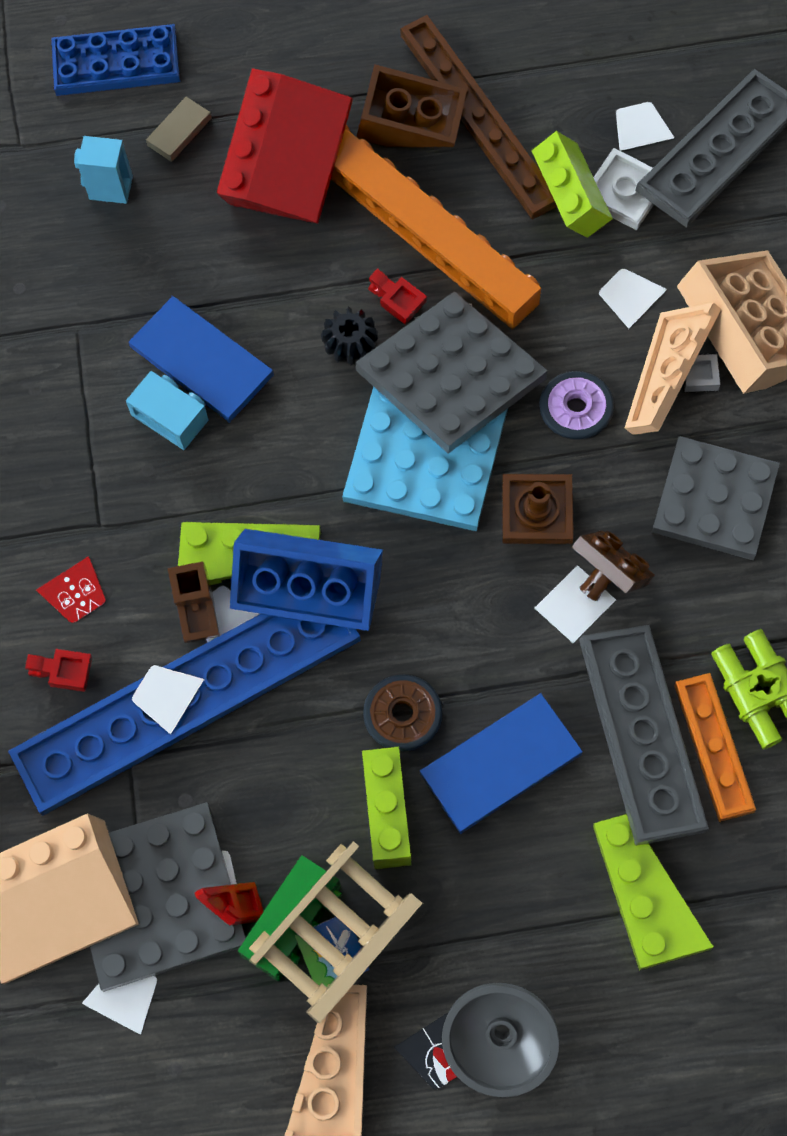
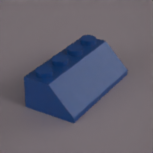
[230,529,383,631]

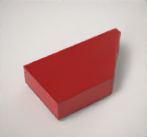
[195,882,264,926]

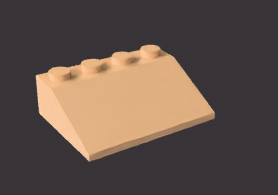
[677,250,787,394]
[0,813,139,984]

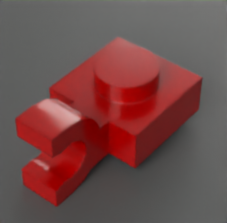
[368,268,427,325]
[25,649,92,692]

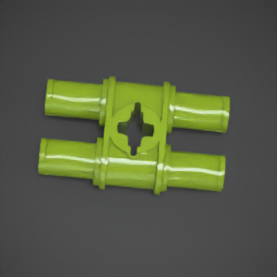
[711,629,787,750]

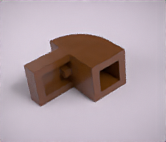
[168,561,220,643]

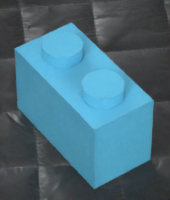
[74,136,133,204]
[126,371,209,450]

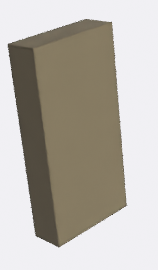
[146,97,212,162]

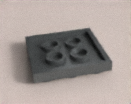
[651,436,780,561]

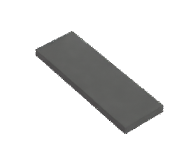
[635,69,787,228]
[579,625,709,846]

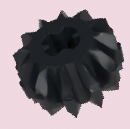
[321,306,378,366]

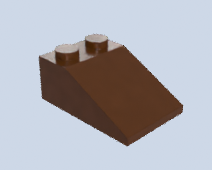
[356,64,467,147]

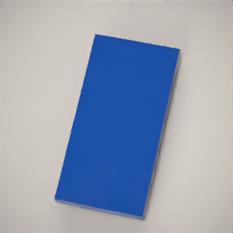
[51,24,180,96]
[128,296,274,423]
[420,693,583,834]

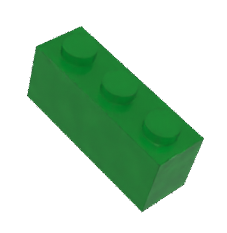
[238,855,342,981]

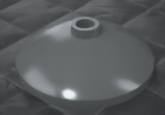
[442,983,559,1097]

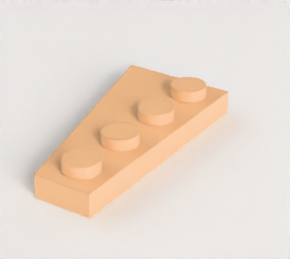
[625,302,721,435]
[285,984,367,1136]

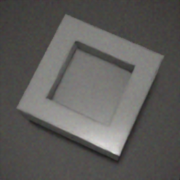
[684,354,720,392]

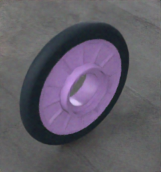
[539,371,614,439]

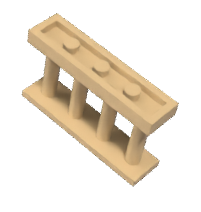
[249,841,422,1023]

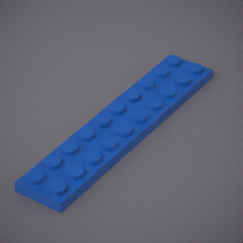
[8,614,361,816]

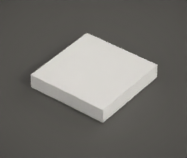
[593,148,654,230]

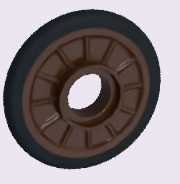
[363,675,442,751]

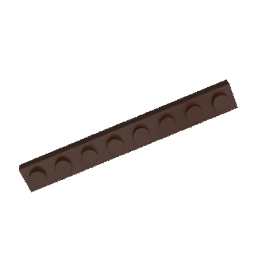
[400,15,557,220]

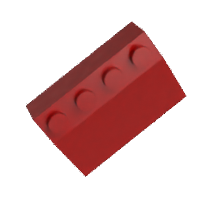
[217,68,353,224]

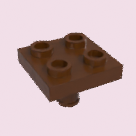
[502,474,573,544]
[572,531,655,601]

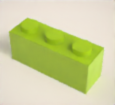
[532,131,613,238]
[362,747,412,869]

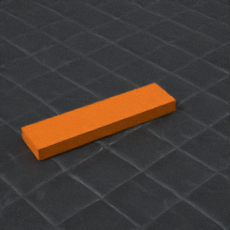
[674,673,756,822]

